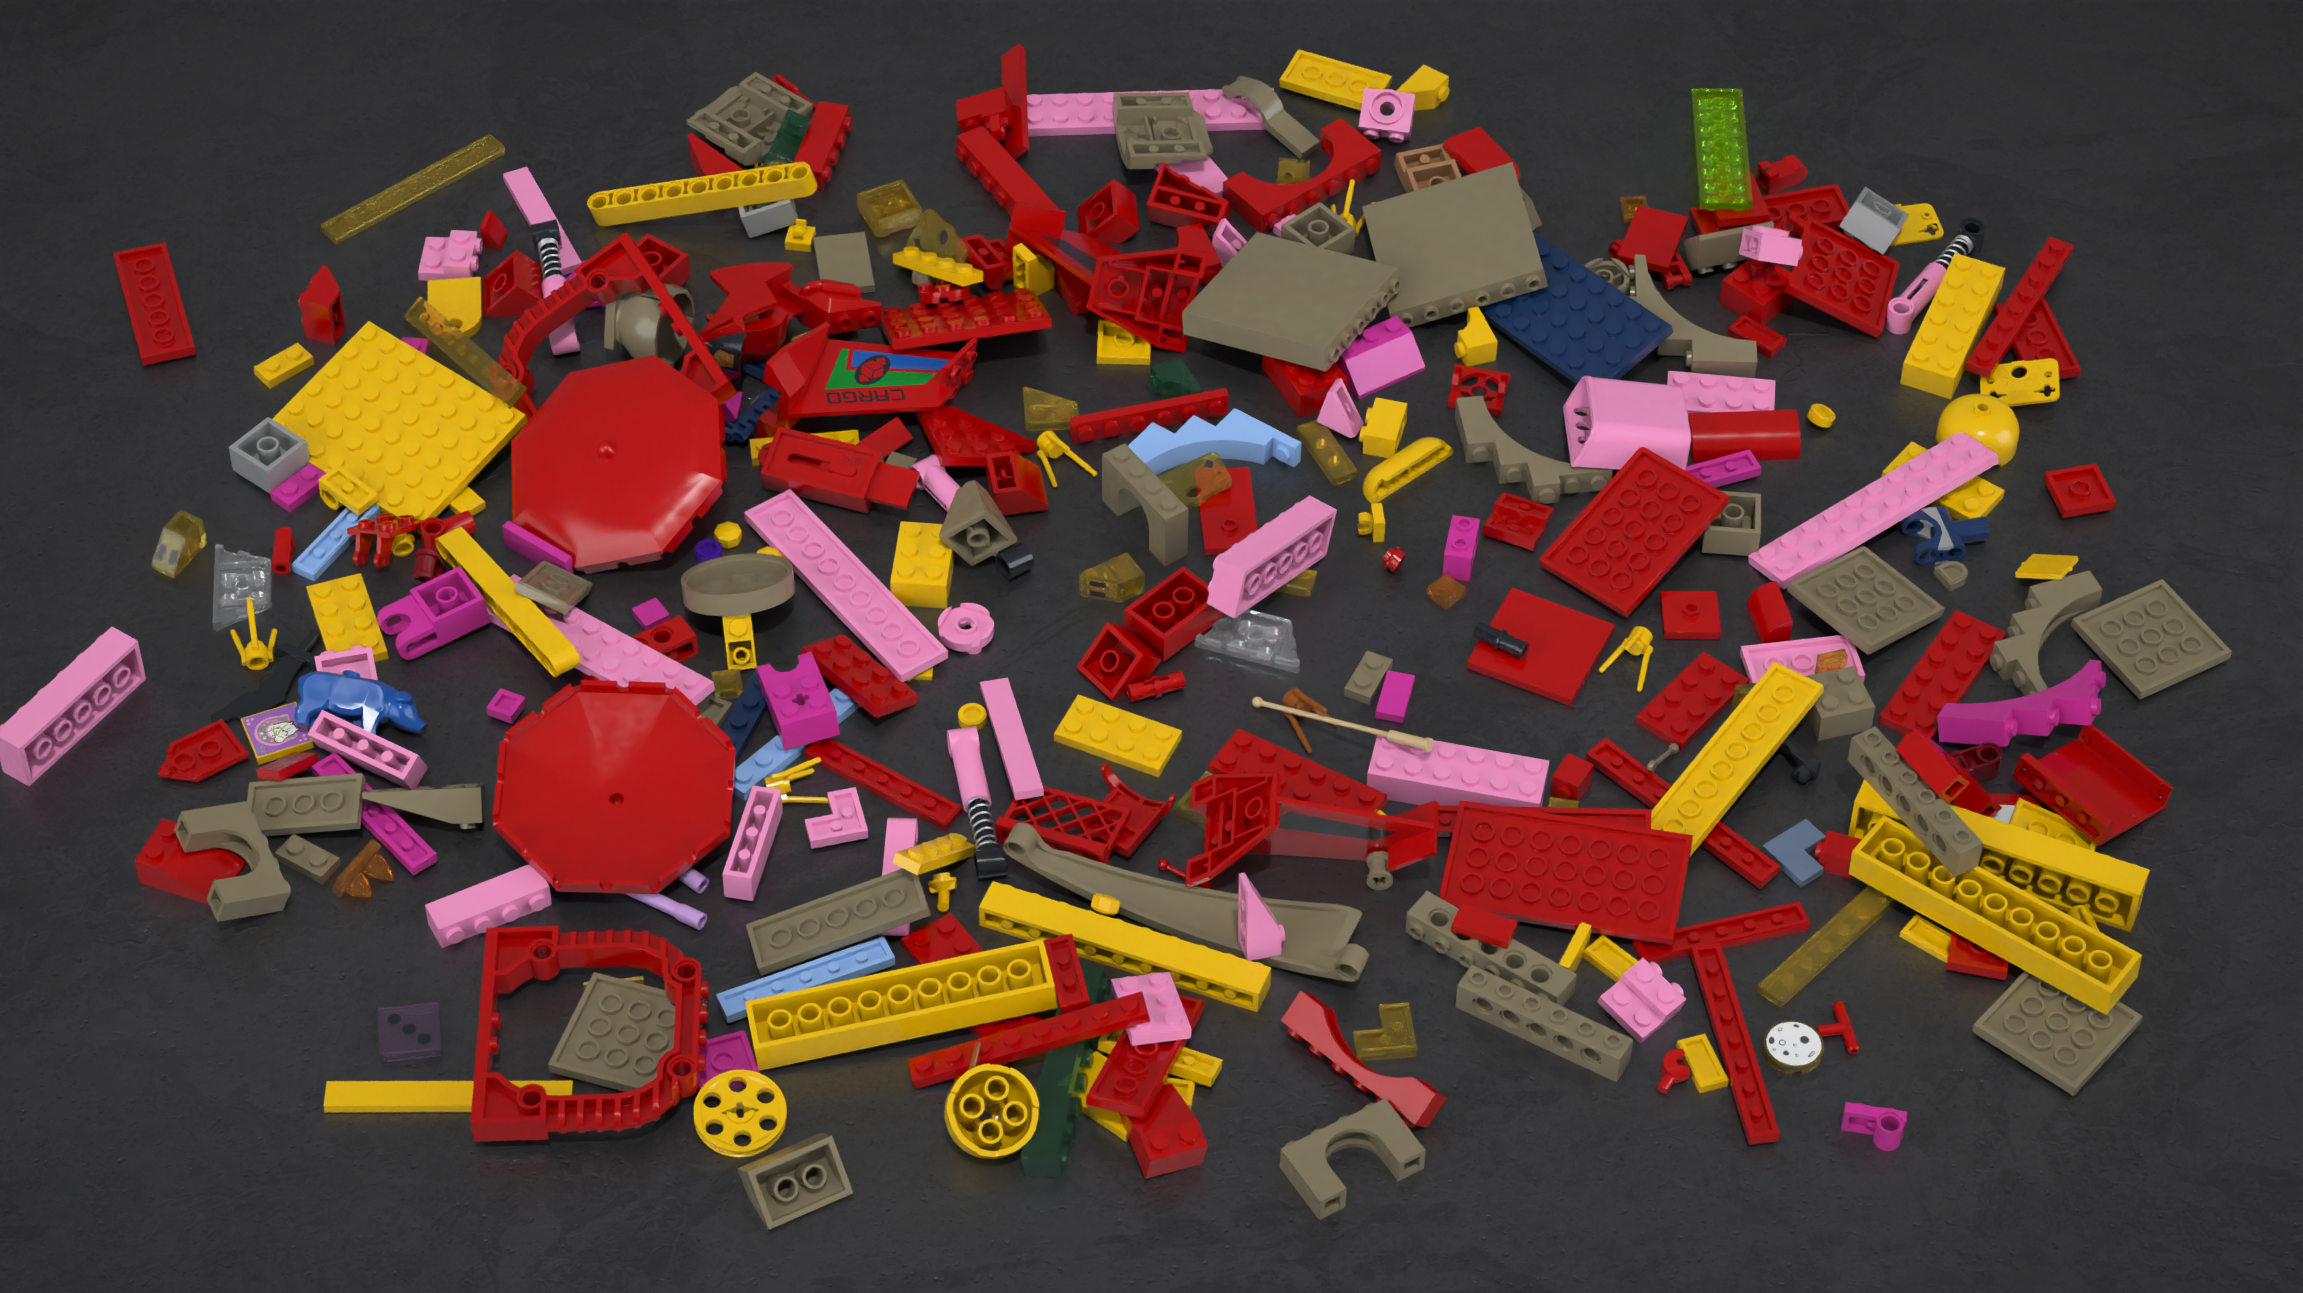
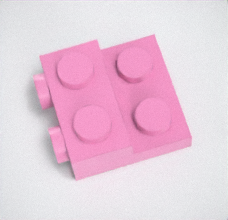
[418,230,483,281]
[314,646,378,680]
[1597,958,1686,1044]

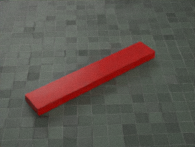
[1001,43,1029,160]
[804,738,963,832]
[1632,901,1811,964]

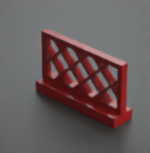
[995,786,1132,865]

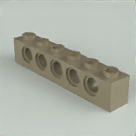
[1848,726,1983,877]
[1405,891,1577,1007]
[1455,965,1633,1082]

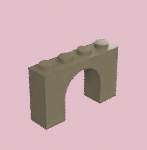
[1102,443,1188,566]
[174,801,291,922]
[1280,1098,1426,1220]

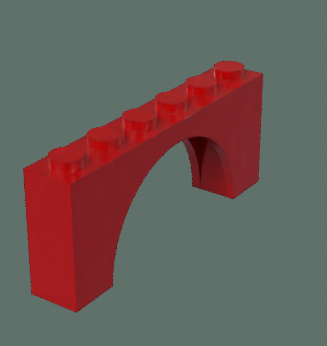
[1222,118,1381,234]
[1052,222,1222,316]

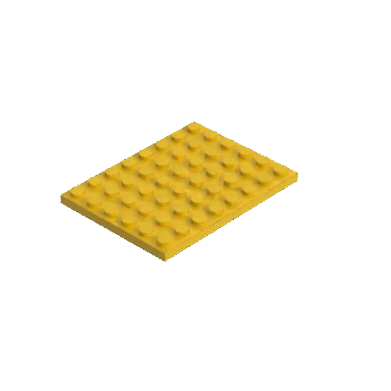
[272,321,528,535]

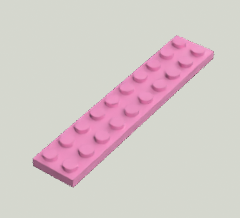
[1027,88,1274,136]
[1748,433,1998,589]
[744,489,948,682]
[486,574,715,705]

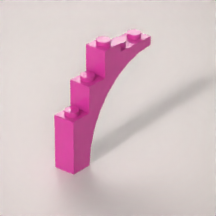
[1937,660,2106,747]

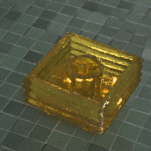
[856,180,923,237]

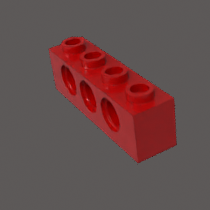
[582,615,699,680]

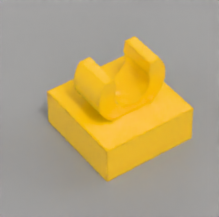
[785,219,816,252]
[1357,503,1385,543]

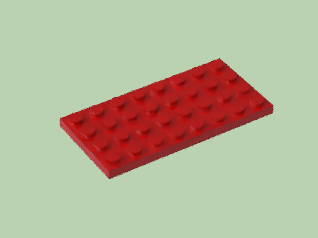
[1439,800,1693,945]

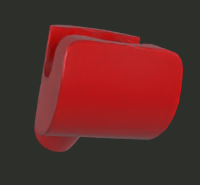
[1656,1049,1689,1094]

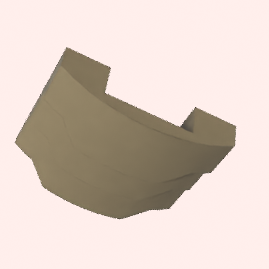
[687,72,813,165]
[1112,92,1213,169]

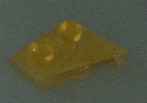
[1023,387,1079,431]

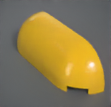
[1363,437,1453,504]

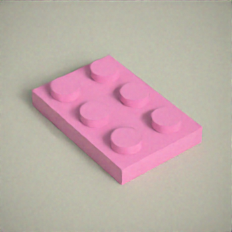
[1111,972,1192,1046]

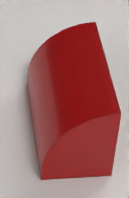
[1746,581,1793,644]

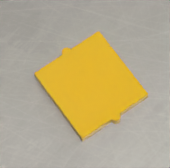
[2015,554,2079,580]

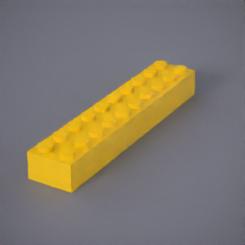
[1848,779,2150,932]
[1849,815,2142,1015]
[745,939,1058,1071]

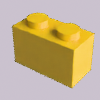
[1359,397,1408,458]

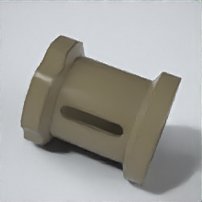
[1366,851,1393,890]

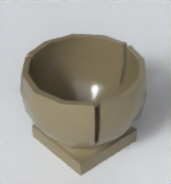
[604,283,695,367]

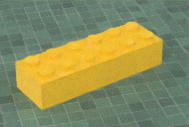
[1900,253,2005,399]

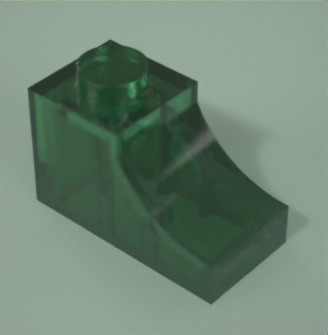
[764,109,812,166]
[1148,356,1203,400]

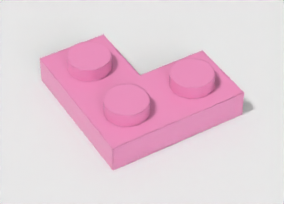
[805,787,868,849]

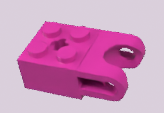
[377,566,491,660]
[756,651,840,750]

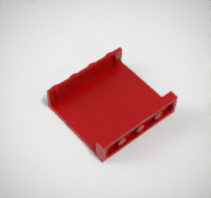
[2012,724,2173,846]

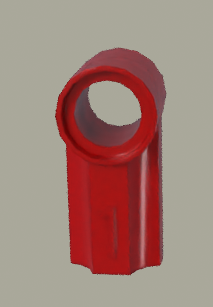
[420,510,476,554]

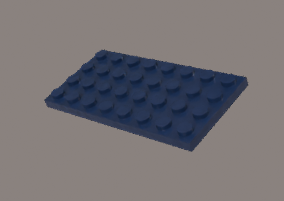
[1479,231,1673,384]

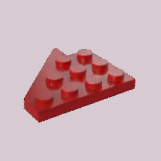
[915,403,1037,466]

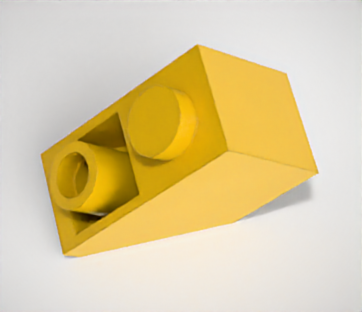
[721,613,757,671]

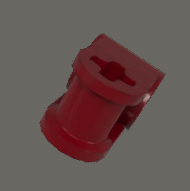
[411,549,447,587]
[1950,742,2002,783]

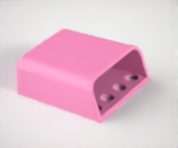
[1563,376,1691,470]

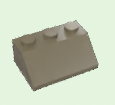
[1683,221,1774,274]
[737,1132,853,1230]

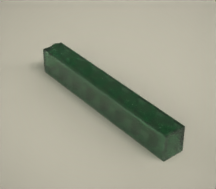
[1021,964,1111,1178]

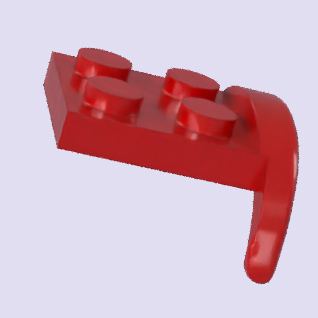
[1079,763,1176,858]

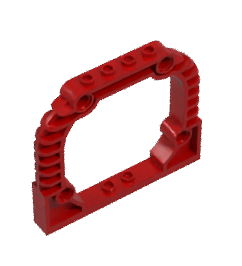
[492,232,738,428]
[470,926,709,1142]

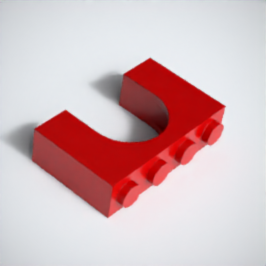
[1895,728,2002,817]

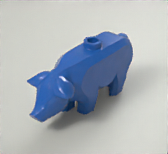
[294,671,429,735]

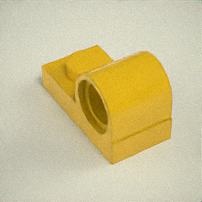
[318,464,378,516]

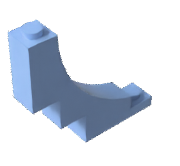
[1128,408,1301,475]

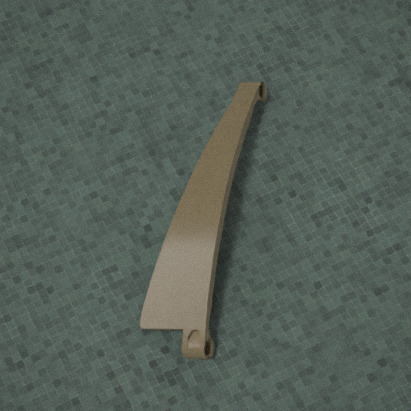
[1003,823,1370,982]

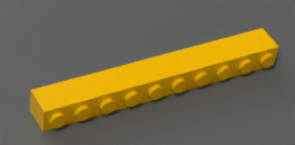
[979,881,1271,1013]

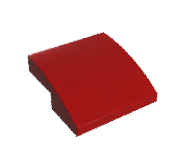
[1482,492,1555,551]

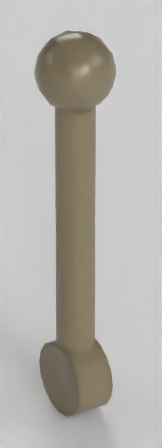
[1647,743,1679,772]

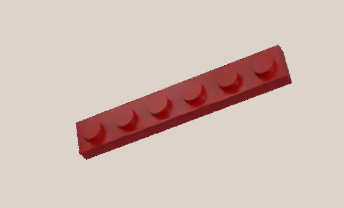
[1069,388,1229,444]

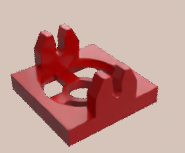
[1447,364,1511,417]

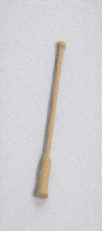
[1252,697,1434,752]

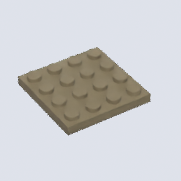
[1787,546,1945,655]
[2071,579,2232,700]
[1972,971,2143,1096]
[548,972,707,1092]

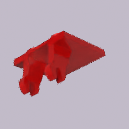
[347,513,424,568]

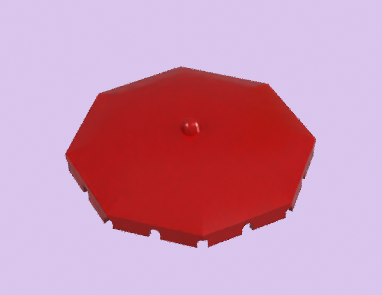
[511,355,727,574]
[493,680,736,894]

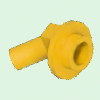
[928,872,957,912]

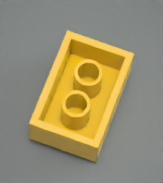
[890,521,956,609]

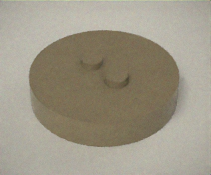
[681,553,795,616]

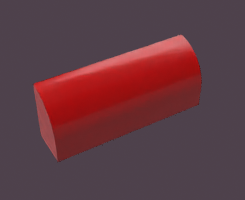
[1688,409,1801,463]

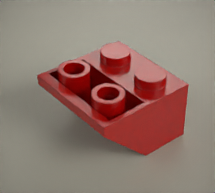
[298,265,346,346]
[986,451,1049,515]

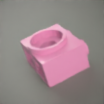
[1359,88,1416,143]
[1739,225,1803,266]

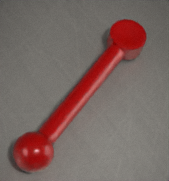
[1158,859,1213,889]

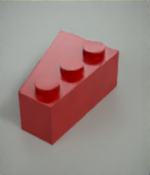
[1146,162,1231,237]

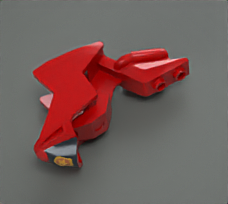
[699,262,882,380]

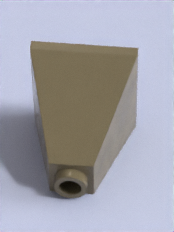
[939,480,1017,566]

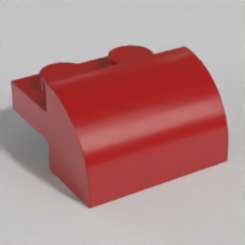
[957,234,1013,290]

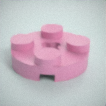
[938,603,994,655]

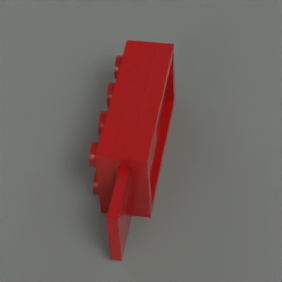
[757,426,920,513]

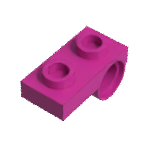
[1841,1102,1907,1151]

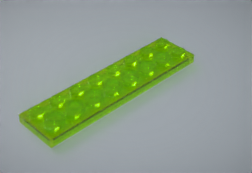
[1691,89,1753,211]

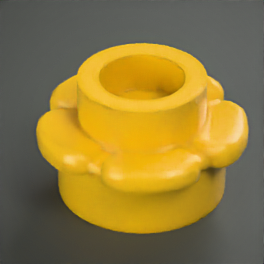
[391,533,415,556]

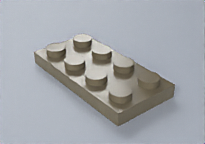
[247,773,366,836]

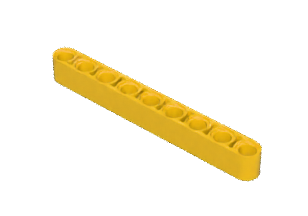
[587,162,818,226]
[435,526,581,677]

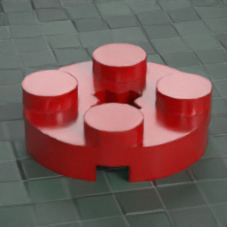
[917,279,971,304]

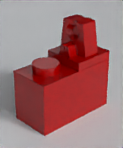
[956,87,1014,142]

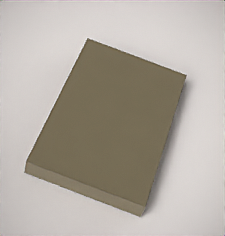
[813,232,875,293]
[514,560,593,615]

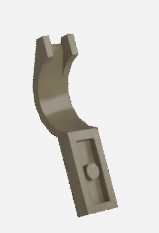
[1222,76,1320,159]

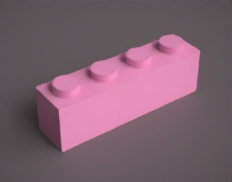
[308,710,428,790]
[722,785,783,901]
[425,864,552,948]

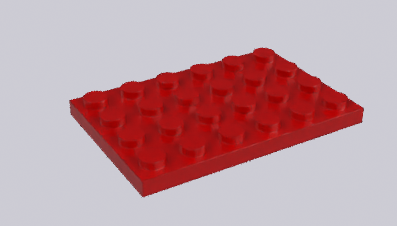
[880,288,1052,350]
[1539,447,1730,618]

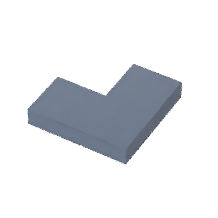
[1762,819,1825,888]

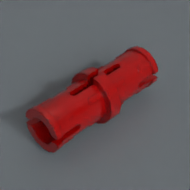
[1126,671,1186,702]

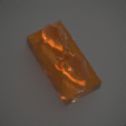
[331,838,394,898]

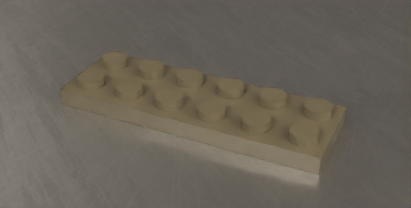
[746,869,931,976]

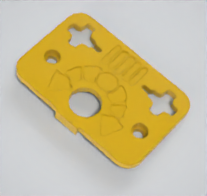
[1889,203,1944,246]
[1980,358,2060,407]

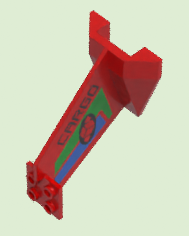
[755,322,978,439]

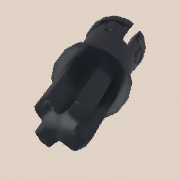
[1473,622,1529,659]

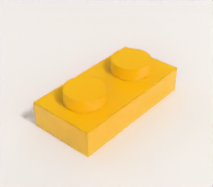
[253,343,314,389]

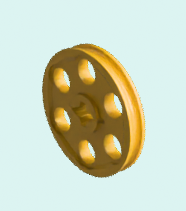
[694,1070,787,1158]

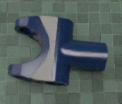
[1900,506,1990,565]

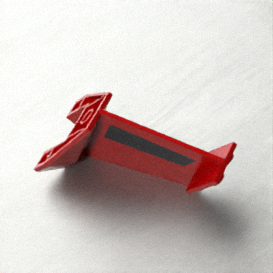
[1004,201,1209,353]
[1185,773,1438,888]

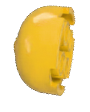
[1935,394,2020,467]
[944,1064,1039,1159]

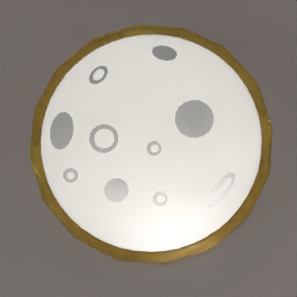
[1763,1020,1824,1074]

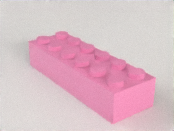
[1207,496,1337,619]
[0,627,146,786]
[1367,735,1550,807]

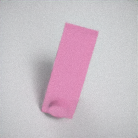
[1238,873,1285,961]

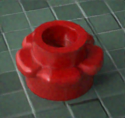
[1382,546,1406,573]

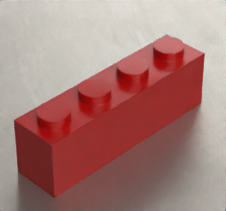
[793,101,853,192]

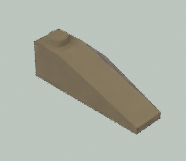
[362,783,485,829]

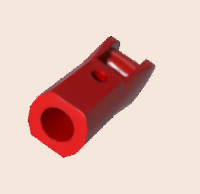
[271,526,295,575]

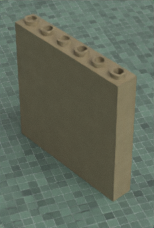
[1362,162,1548,328]
[1182,232,1401,371]

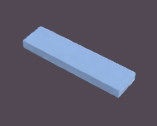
[291,504,381,582]

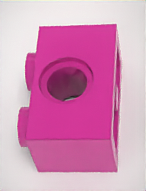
[1442,515,1480,581]

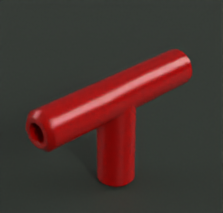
[1815,1001,1860,1054]

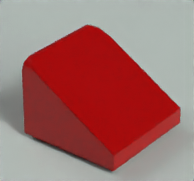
[480,211,508,249]

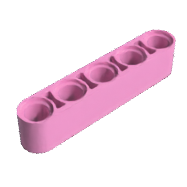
[879,818,918,936]

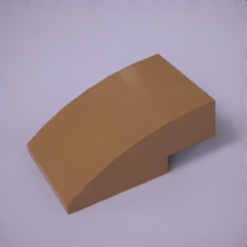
[1394,144,1461,193]

